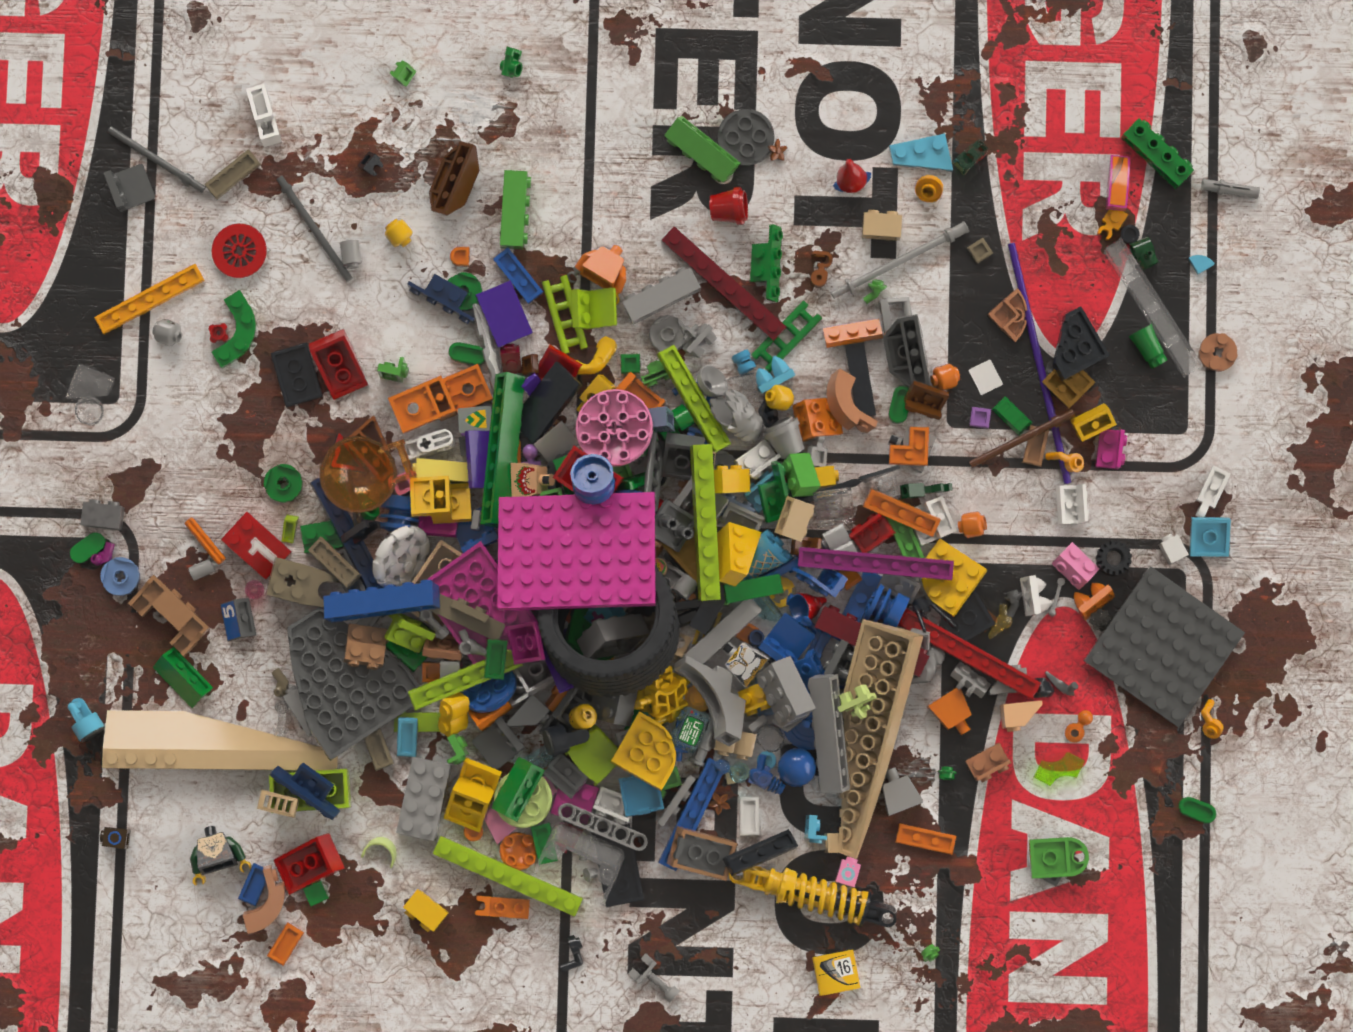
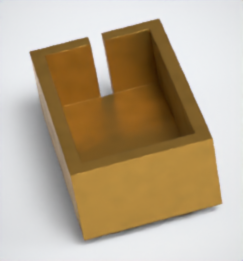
[661,527,697,582]

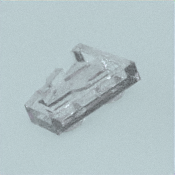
[66,364,115,399]

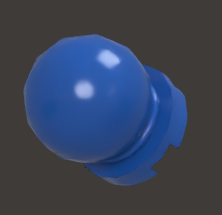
[778,748,817,787]

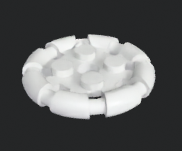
[373,526,430,587]

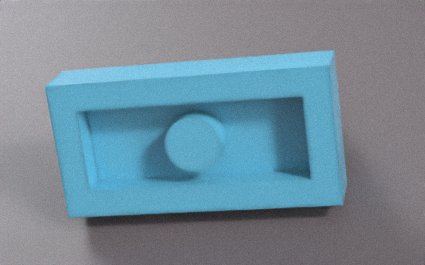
[756,356,795,393]

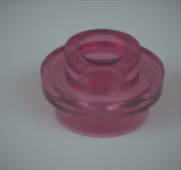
[245,580,264,599]

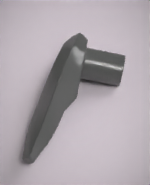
[1045,671,1078,696]

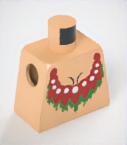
[511,463,555,497]

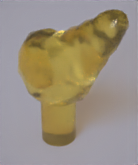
[988,604,1013,639]

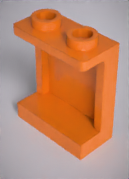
[616,371,666,408]

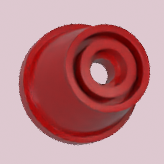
[709,187,748,225]

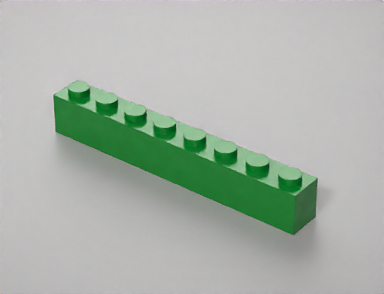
[480,372,525,528]

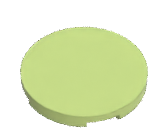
[494,774,552,828]

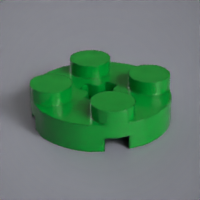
[448,272,483,311]
[264,464,303,503]

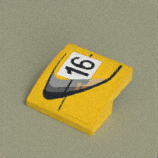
[812,950,861,996]

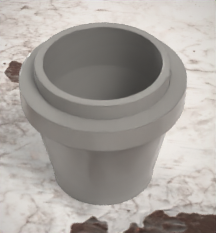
[763,416,805,459]

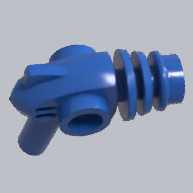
[748,753,786,795]

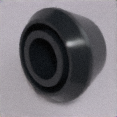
[1034,678,1054,698]

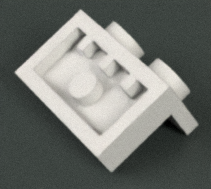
[734,439,781,480]

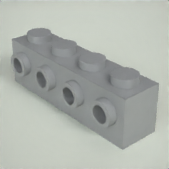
[622,267,701,325]

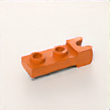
[475,895,530,919]

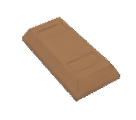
[1022,426,1049,467]

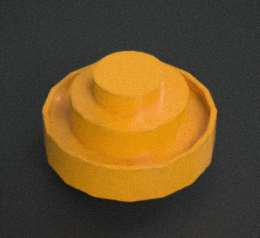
[915,175,943,203]
[685,685,708,712]

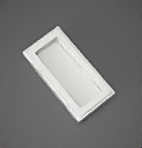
[739,797,759,836]

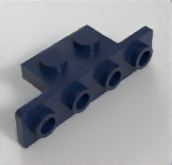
[407,274,475,324]
[270,763,340,820]

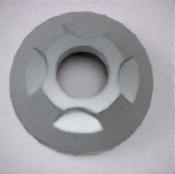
[697,365,728,398]

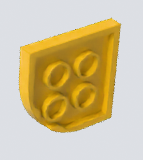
[922,538,987,617]
[611,711,676,791]

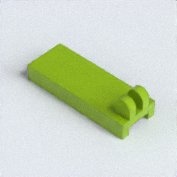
[394,712,441,732]

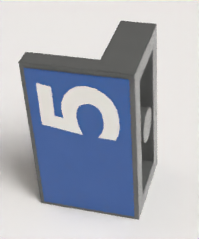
[220,598,256,641]

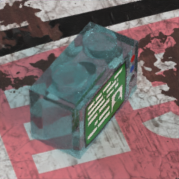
[671,707,709,753]

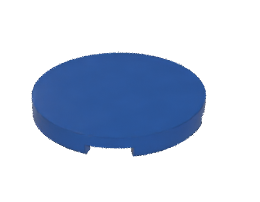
[461,671,517,713]

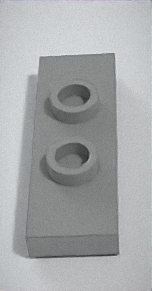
[657,775,695,827]

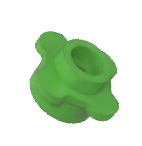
[921,944,940,962]

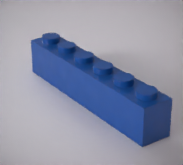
[323,580,440,622]

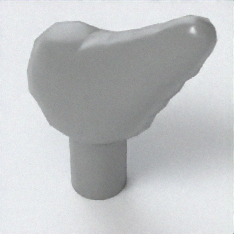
[459,629,486,656]

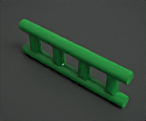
[751,300,822,373]

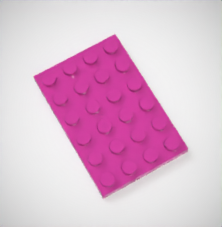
[427,541,542,664]

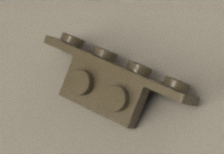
[430,593,505,640]

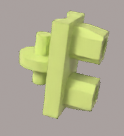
[838,684,877,719]

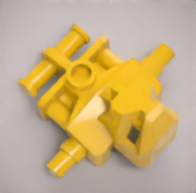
[636,665,691,725]

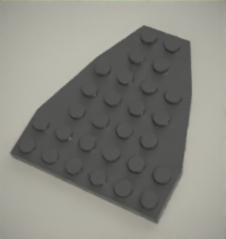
[287,607,420,761]

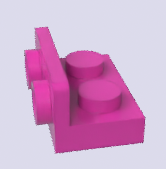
[1095,429,1127,470]

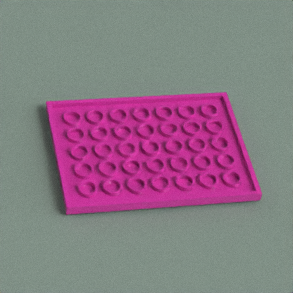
[497,492,656,611]

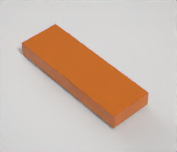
[895,823,956,855]

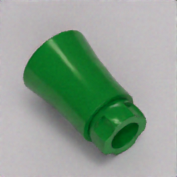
[1128,324,1167,369]

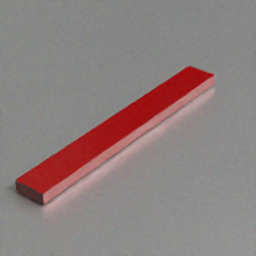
[898,608,1041,700]

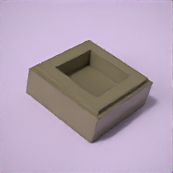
[967,238,993,264]

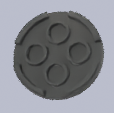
[718,109,774,166]

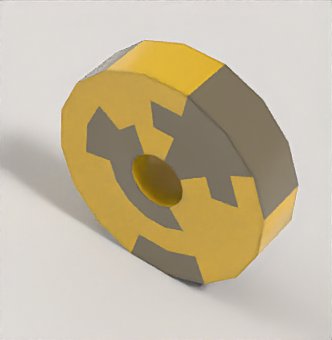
[766,577,796,608]

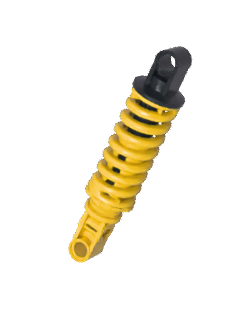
[729,866,897,928]

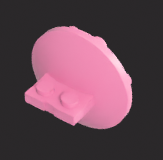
[576,389,653,467]

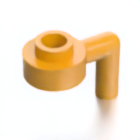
[1045,452,1084,473]
[1201,699,1224,739]

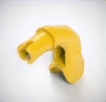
[576,336,617,375]

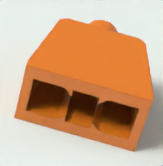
[927,688,972,735]

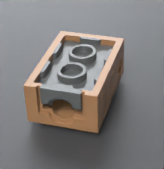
[667,826,737,881]

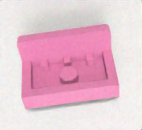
[1052,542,1100,590]

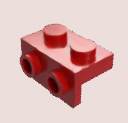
[849,513,896,553]

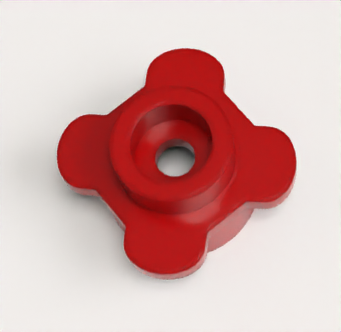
[208,323,229,343]

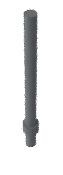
[107,126,206,193]

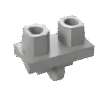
[682,323,717,358]

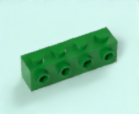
[1121,118,1194,190]

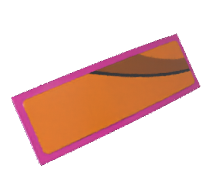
[1106,155,1130,211]

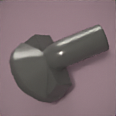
[1004,589,1023,617]

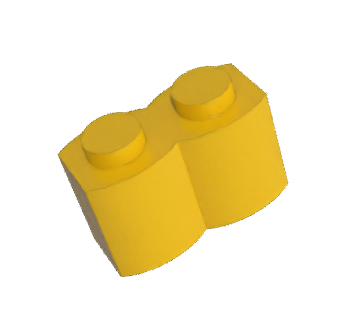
[438,692,470,737]

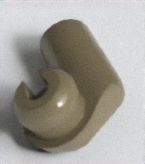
[271,668,289,697]

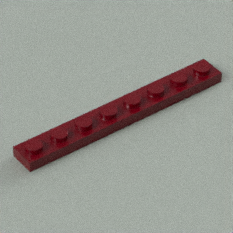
[661,226,787,342]

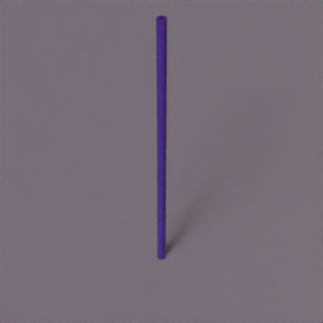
[1008,243,1072,484]

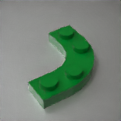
[212,290,256,369]

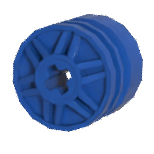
[379,494,419,532]
[863,584,910,627]

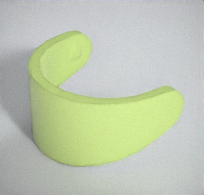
[361,837,397,868]

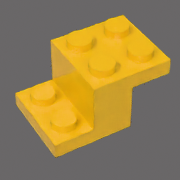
[410,476,472,524]
[443,758,502,832]

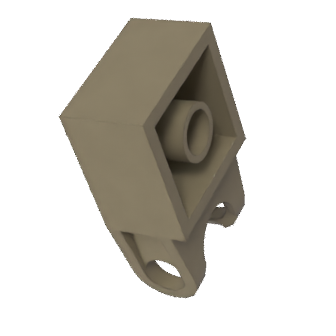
[265,557,339,608]

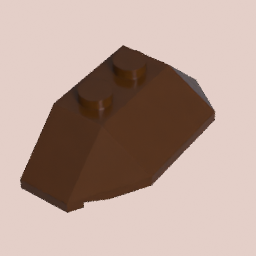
[429,141,480,216]

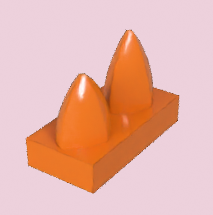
[1074,583,1115,620]

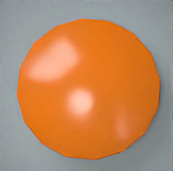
[499,832,537,870]

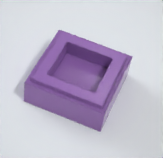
[969,407,991,429]

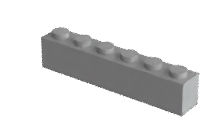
[808,674,850,793]

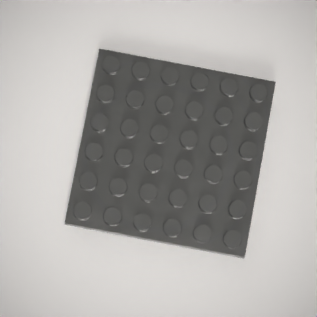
[1083,566,1245,727]

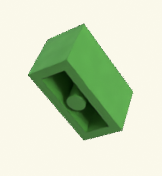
[782,453,820,497]

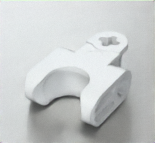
[396,429,455,464]

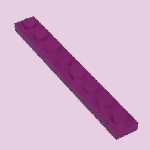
[798,547,954,580]

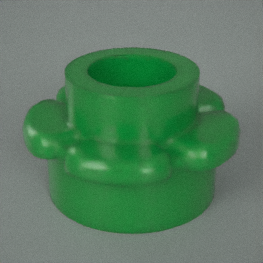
[937,766,956,780]

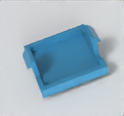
[619,774,664,817]

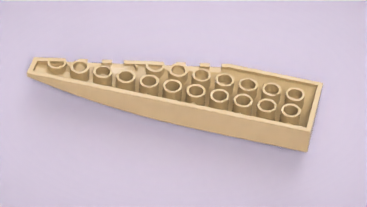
[839,619,923,859]
[102,710,338,771]

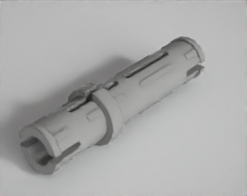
[1201,178,1260,199]

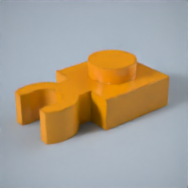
[1097,210,1128,240]

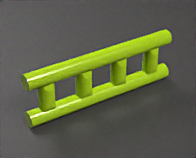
[542,275,588,354]

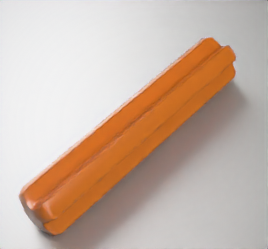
[185,517,226,565]

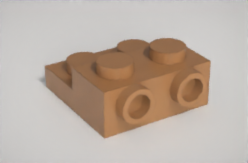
[343,623,387,670]

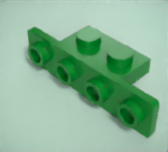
[750,224,783,302]
[757,461,790,523]

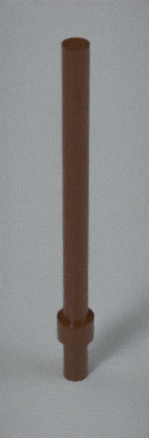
[969,410,1075,468]

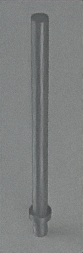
[276,176,353,282]

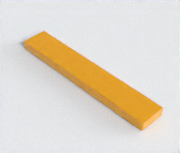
[94,264,205,335]

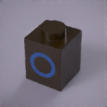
[100,827,131,849]

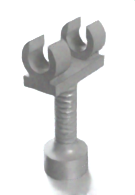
[628,953,680,1003]

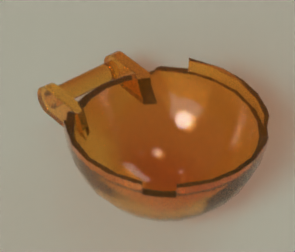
[320,436,417,513]

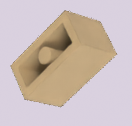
[862,210,902,241]
[775,496,814,542]

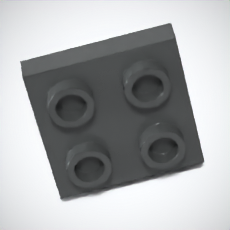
[655,499,694,552]
[823,639,854,682]

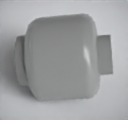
[152,319,182,346]

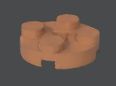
[1198,333,1238,372]

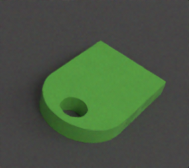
[1029,837,1089,879]

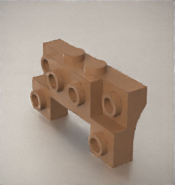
[128,575,210,657]

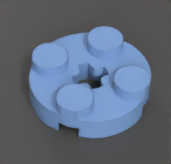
[100,557,140,596]

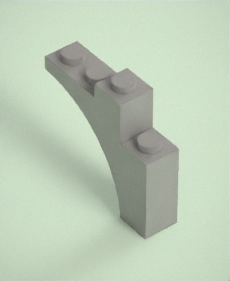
[674,656,746,746]

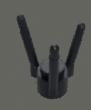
[912,596,956,632]

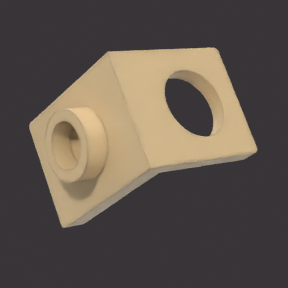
[673,633,692,660]
[824,833,846,853]

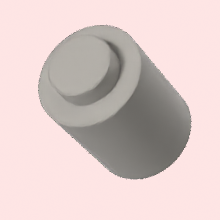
[340,240,362,269]

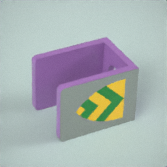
[458,406,492,436]

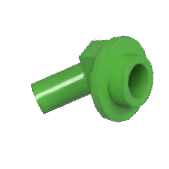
[863,279,887,304]

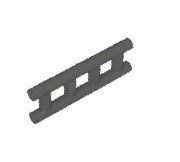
[644,432,665,513]

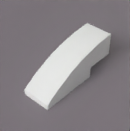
[246,84,282,147]

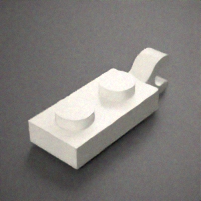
[1195,465,1230,517]

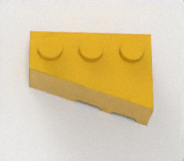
[717,522,762,586]

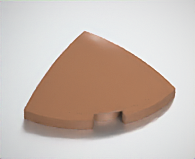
[987,288,1027,342]

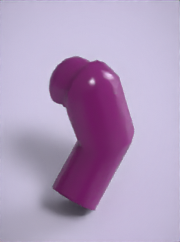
[91,541,115,566]

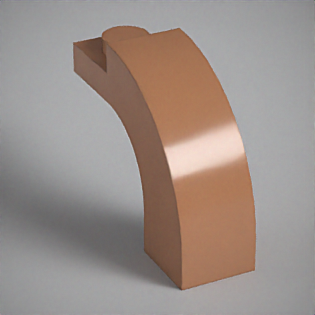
[827,369,878,433]
[243,865,285,934]

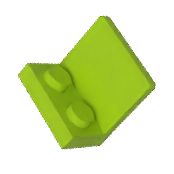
[571,287,617,330]

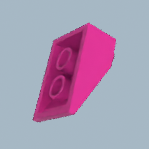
[507,621,545,665]

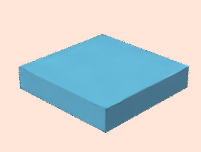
[1189,517,1231,557]

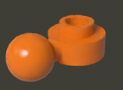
[1065,710,1093,743]

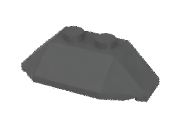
[883,314,930,388]

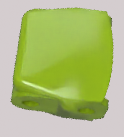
[565,725,618,786]

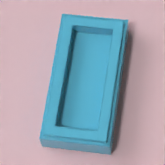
[397,717,418,757]

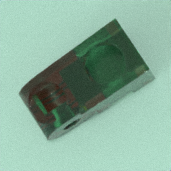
[953,139,990,176]

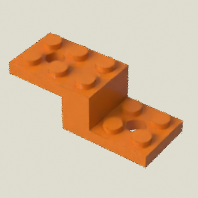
[388,364,493,434]

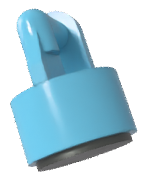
[68,698,105,742]

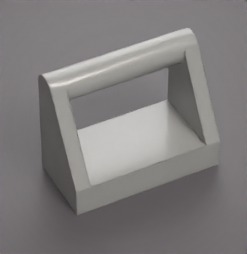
[879,297,912,334]

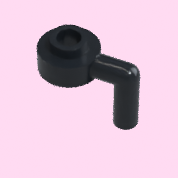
[560,935,583,972]

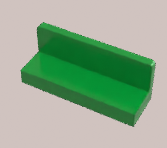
[153,647,213,708]
[491,757,545,822]

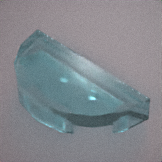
[754,596,783,622]

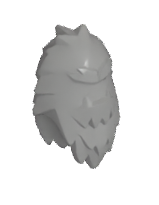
[710,390,763,443]

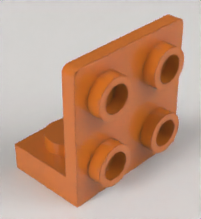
[792,398,843,442]

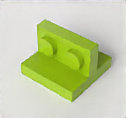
[384,613,436,653]

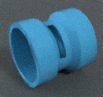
[731,349,756,375]

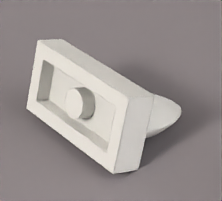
[1020,575,1052,616]

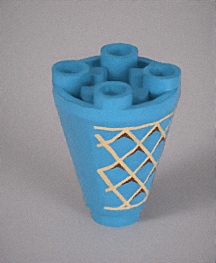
[744,529,793,580]

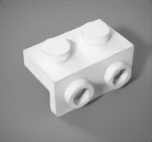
[1056,484,1089,525]
[593,786,631,824]

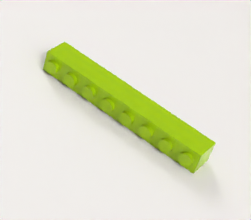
[690,444,721,601]
[433,836,583,917]

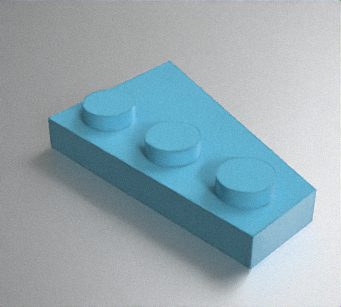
[889,134,953,172]

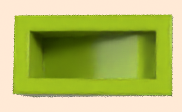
[281,514,299,543]

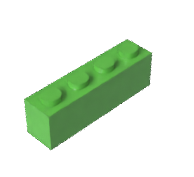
[664,116,740,183]
[500,170,531,250]

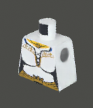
[722,642,771,687]

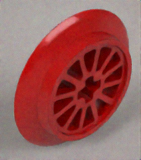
[212,223,267,278]

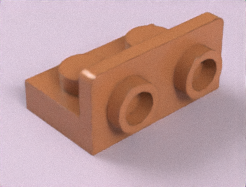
[965,743,1011,783]

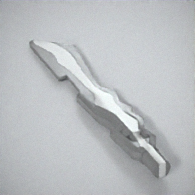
[472,304,503,394]

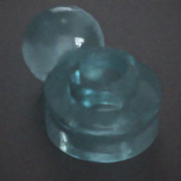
[715,759,750,783]

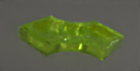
[1033,752,1085,786]

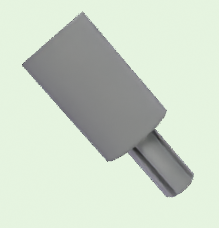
[188,558,226,581]

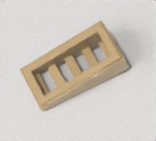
[257,790,300,818]

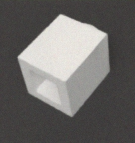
[1158,534,1189,565]

